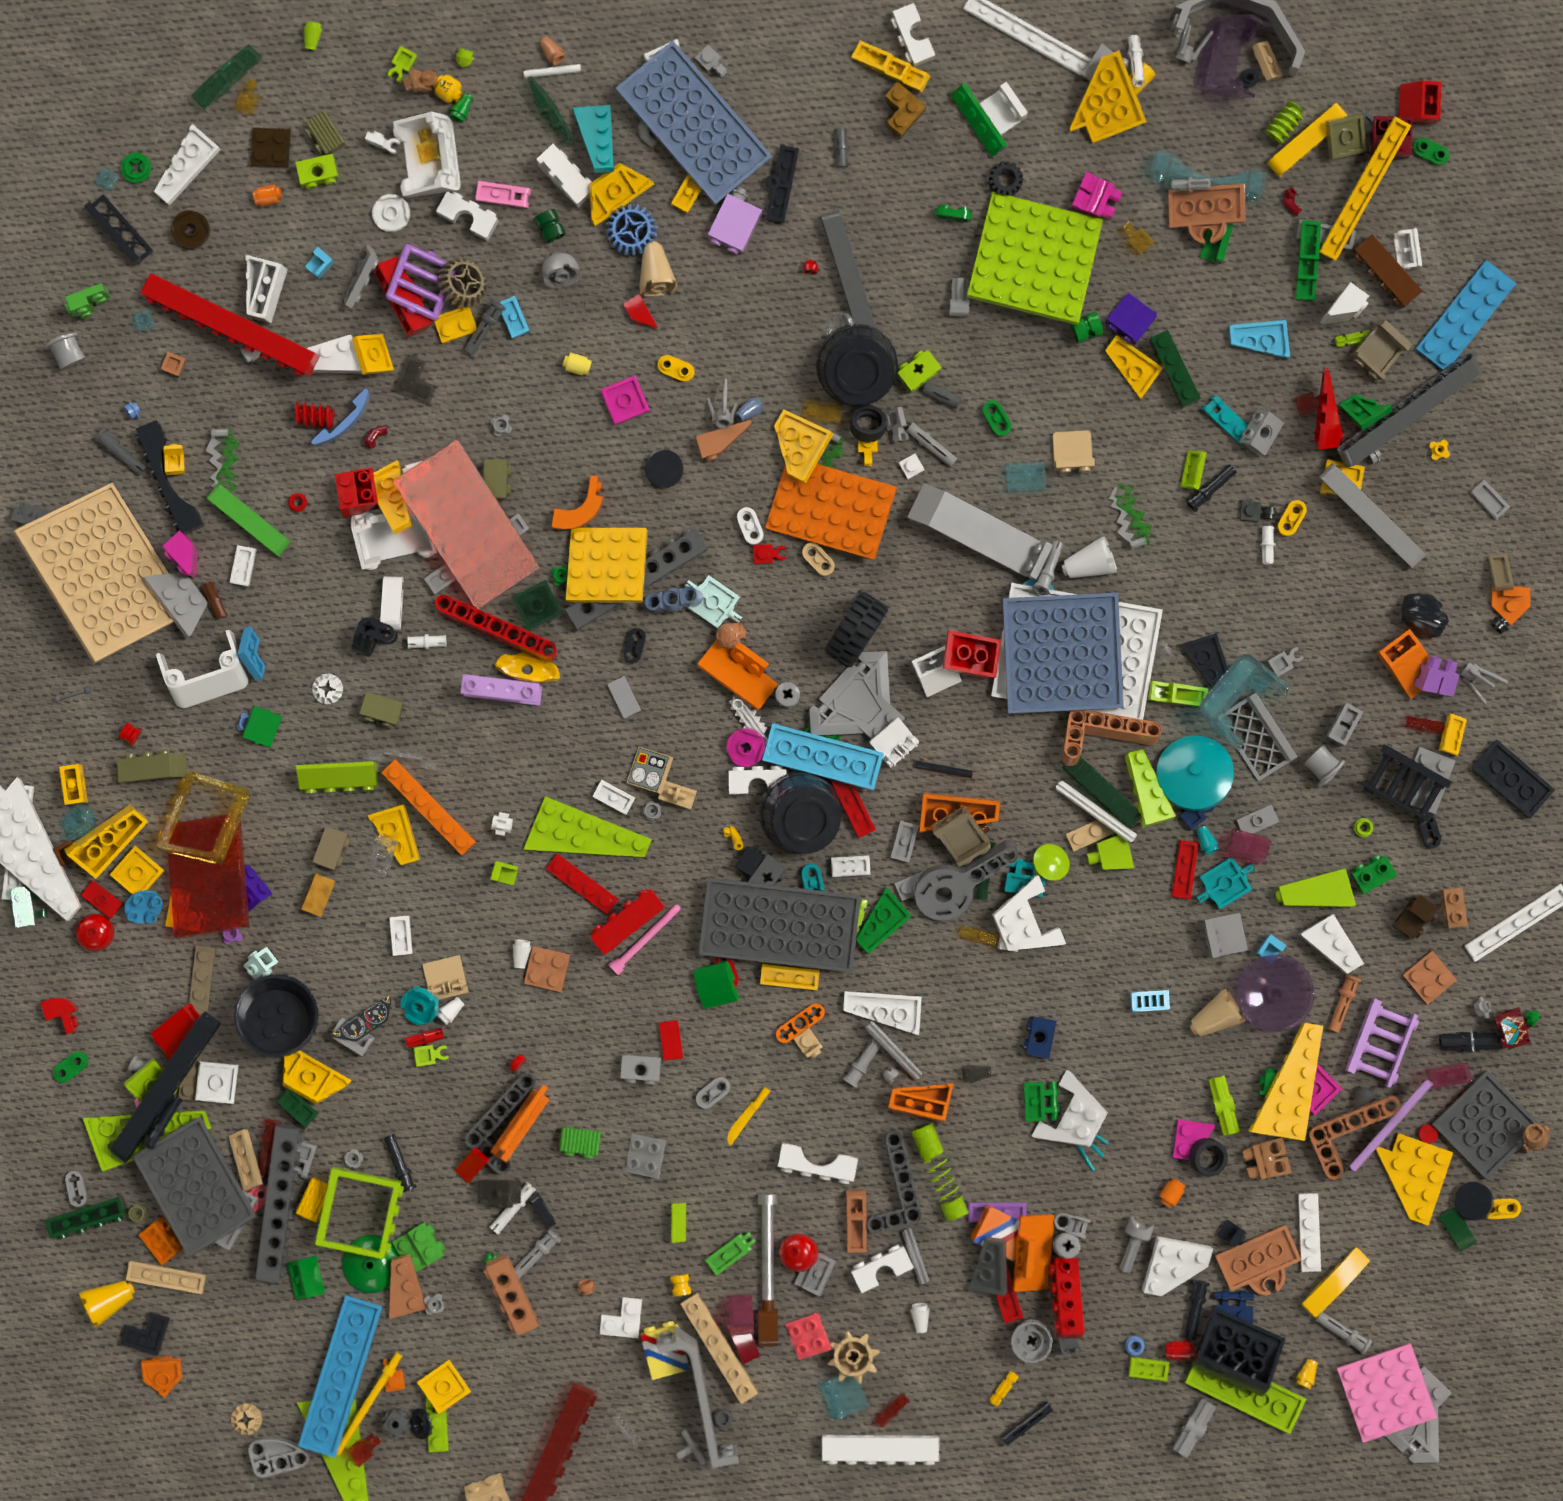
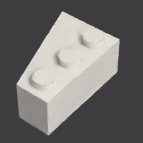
[536,144,592,207]
[1298,914,1364,974]

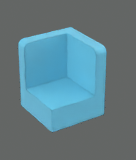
[305,247,334,279]
[1256,934,1286,963]

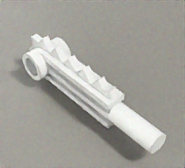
[729,695,768,745]

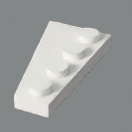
[843,991,922,1035]

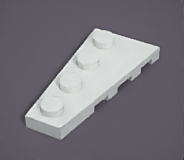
[154,124,221,206]

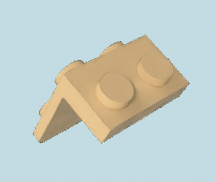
[1053,430,1095,473]
[464,1473,510,1501]

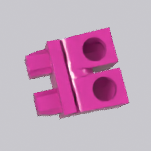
[1072,171,1122,219]

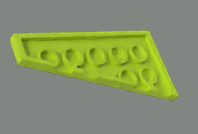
[523,796,652,857]
[83,1111,212,1172]
[297,1396,369,1501]

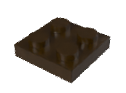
[250,127,291,168]

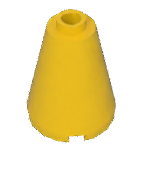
[78,1281,135,1328]

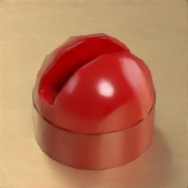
[802,259,818,275]

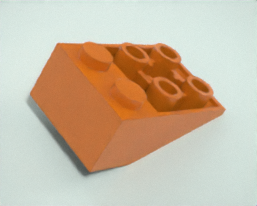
[1376,629,1429,699]

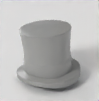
[44,332,86,370]
[1304,745,1345,787]

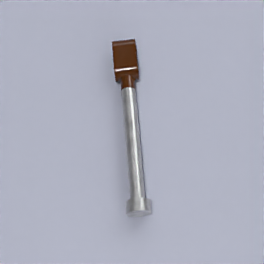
[758,1194,778,1346]

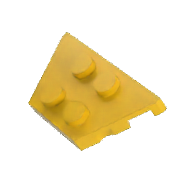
[589,163,654,226]
[282,1050,351,1104]

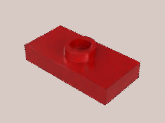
[81,880,124,919]

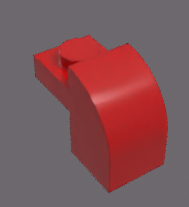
[40,998,79,1034]

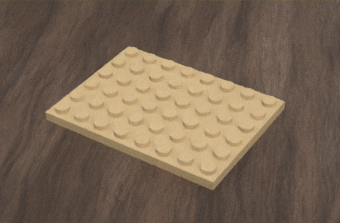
[13,483,174,664]

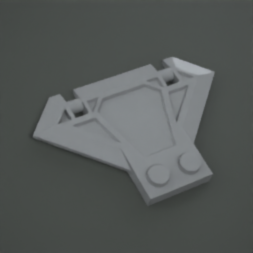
[809,651,905,740]
[1385,1366,1452,1463]

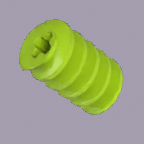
[1264,101,1304,144]

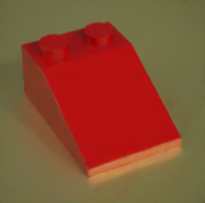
[943,630,1001,679]

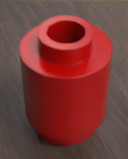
[1166,1341,1194,1361]

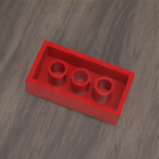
[590,888,666,955]

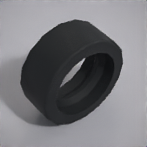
[849,405,887,443]
[1189,1138,1228,1176]

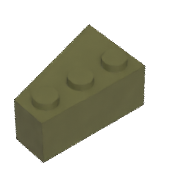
[117,750,187,783]

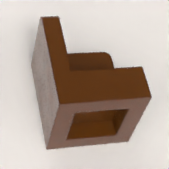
[53,840,75,867]

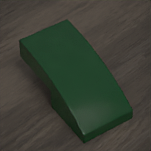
[1439,1207,1477,1252]

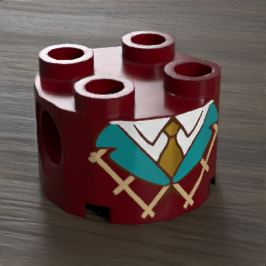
[1494,1007,1531,1050]

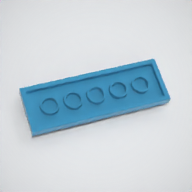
[1415,260,1516,371]

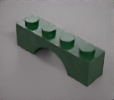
[1149,330,1201,409]

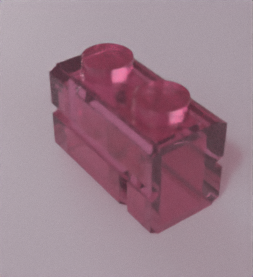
[1426,1062,1472,1089]

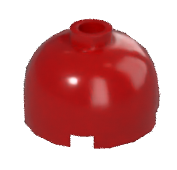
[75,914,115,952]
[779,1233,819,1273]

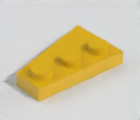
[1105,335,1163,399]

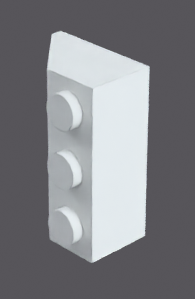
[1320,282,1369,325]

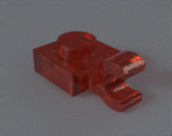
[1294,391,1319,416]
[346,1433,381,1467]

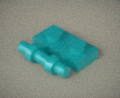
[1004,859,1045,897]

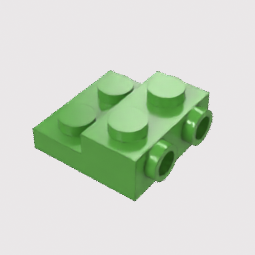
[65,283,110,319]
[392,1222,446,1272]

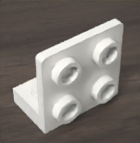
[980,82,1028,135]

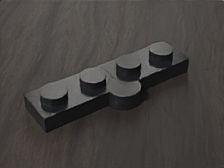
[766,145,799,224]

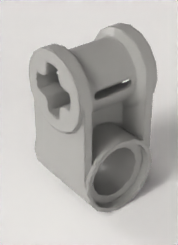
[1054,1212,1091,1239]

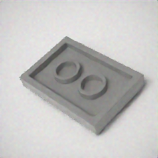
[1399,747,1455,814]

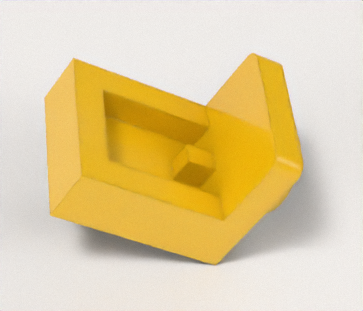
[163,444,185,475]

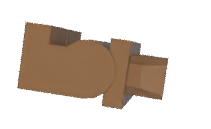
[1242,1137,1291,1180]

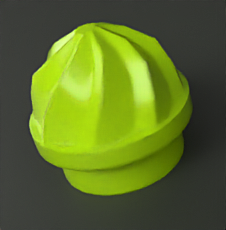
[455,48,474,67]

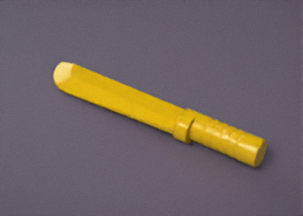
[727,1087,770,1146]

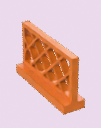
[490,1085,550,1163]

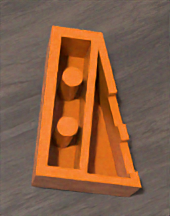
[887,1083,953,1123]

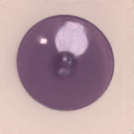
[1236,955,1314,1032]

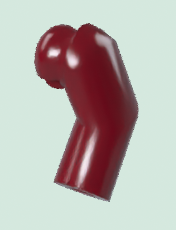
[1283,188,1302,217]
[364,425,388,449]

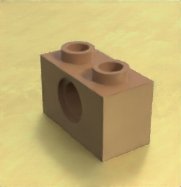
[1439,887,1468,928]

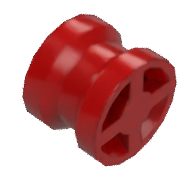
[118,722,142,746]

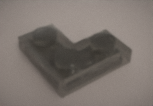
[394,354,437,405]

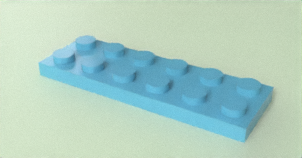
[762,723,884,791]

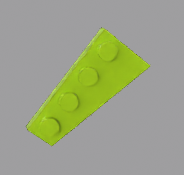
[1125,749,1176,828]

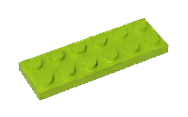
[1185,1366,1307,1434]

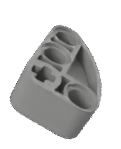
[249,1437,311,1477]

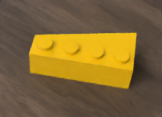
[64,804,148,879]

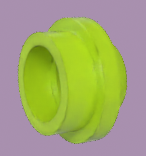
[1354,818,1373,837]

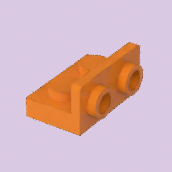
[139,1217,183,1265]

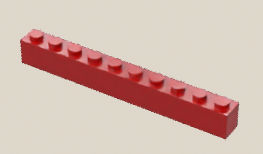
[140,273,320,377]

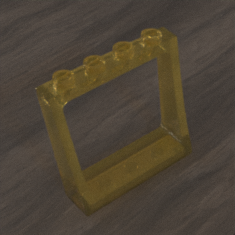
[157,770,251,865]

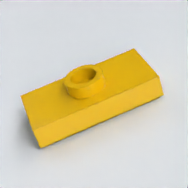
[1439,714,1467,756]

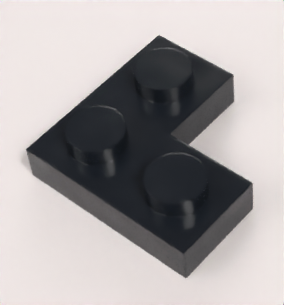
[121,1312,171,1356]

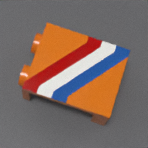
[970,1204,1019,1261]

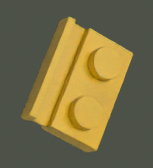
[434,307,477,344]

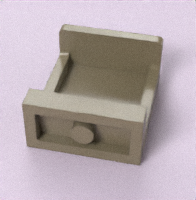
[1351,320,1413,380]
[932,805,991,867]

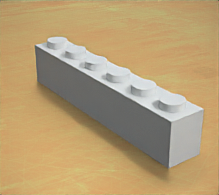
[822,1435,939,1465]

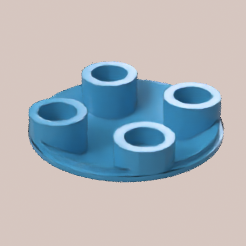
[124,890,163,924]

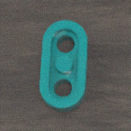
[802,864,825,891]

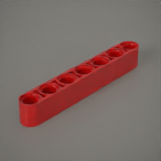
[435,595,557,662]

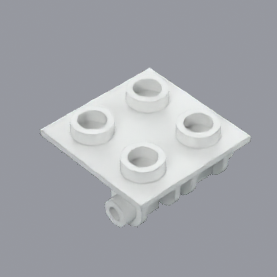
[870,717,919,768]

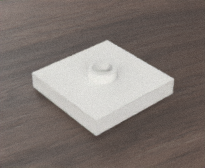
[194,1061,238,1104]

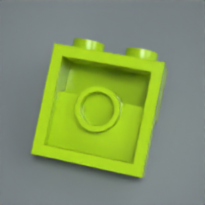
[124,1058,180,1102]

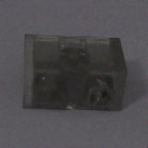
[478,1179,521,1208]

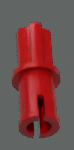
[405,1027,445,1048]

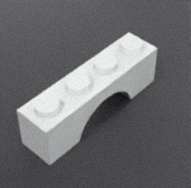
[778,1143,858,1184]

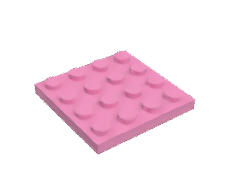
[1337,1343,1437,1443]

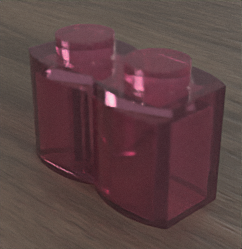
[1226,828,1272,865]
[725,1294,754,1335]

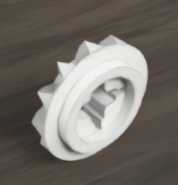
[312,674,343,704]

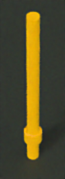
[337,1352,403,1456]

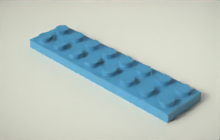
[298,1295,383,1458]

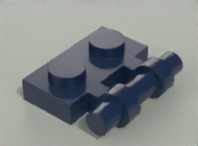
[1214,1290,1254,1324]

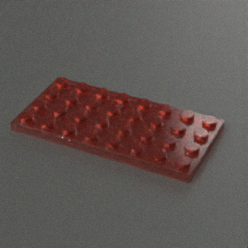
[392,439,540,609]

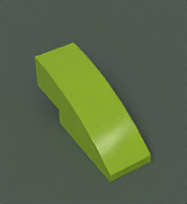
[1146,681,1208,707]

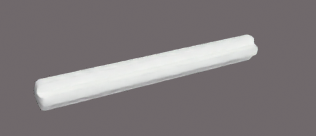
[1056,781,1137,843]

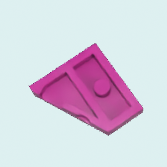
[1173,1119,1215,1160]

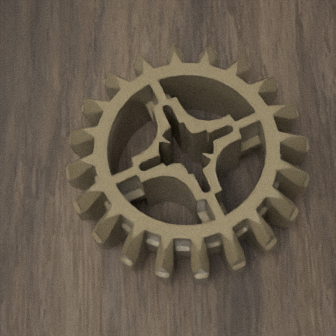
[437,257,488,309]

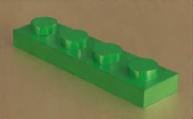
[950,83,1008,157]

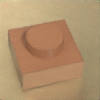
[161,352,187,377]

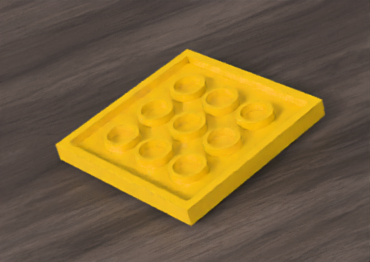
[566,528,648,603]

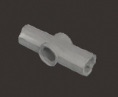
[1172,1398,1217,1457]

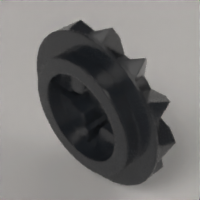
[411,1408,433,1440]

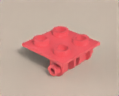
[785,1312,832,1360]

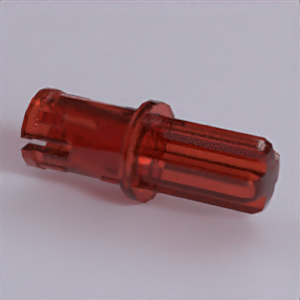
[1405,715,1445,733]
[875,1394,909,1428]

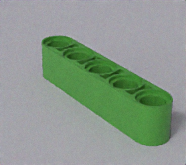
[206,483,291,557]

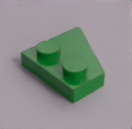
[1339,394,1392,431]

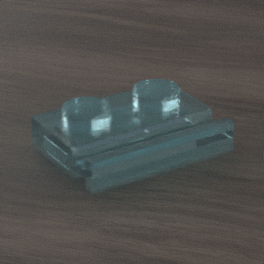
[1006,462,1046,492]

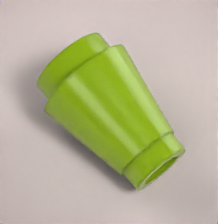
[304,21,322,50]

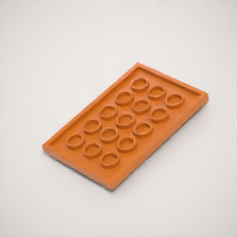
[765,464,897,561]

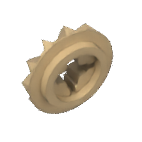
[231,1404,262,1435]

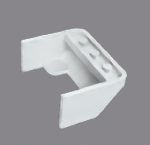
[156,630,249,708]

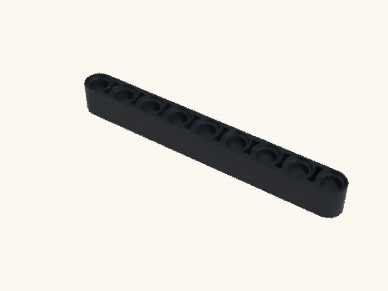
[109,1011,221,1163]

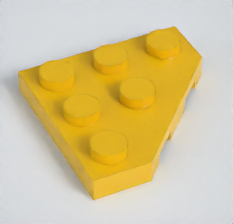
[774,409,833,484]

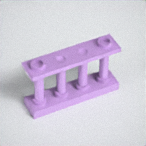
[461,674,543,706]
[1345,999,1419,1088]

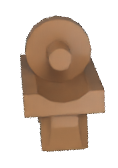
[403,69,437,94]

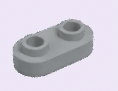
[696,1077,730,1109]

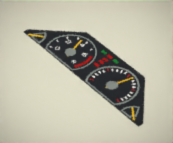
[329,996,391,1042]

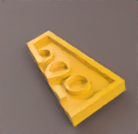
[374,460,412,535]

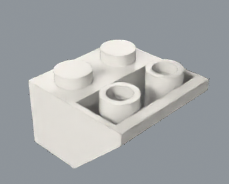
[911,645,962,697]

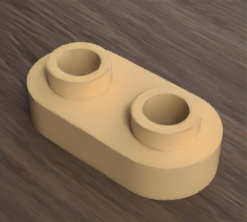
[802,543,835,576]

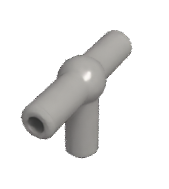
[676,1429,707,1465]

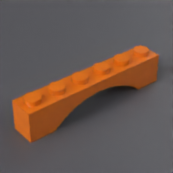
[381,759,477,856]

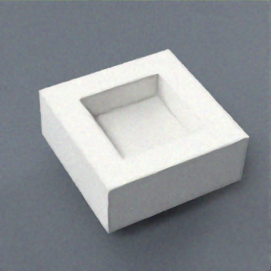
[899,454,925,479]

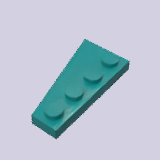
[572,105,614,173]

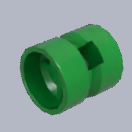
[1070,311,1104,344]

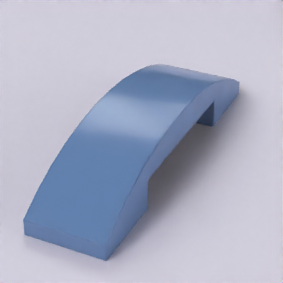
[311,388,370,447]

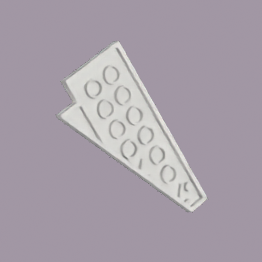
[0,777,82,921]

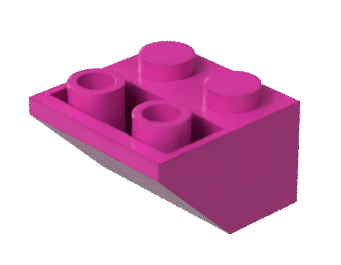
[163,531,198,578]

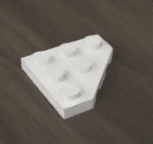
[1142,1236,1213,1296]

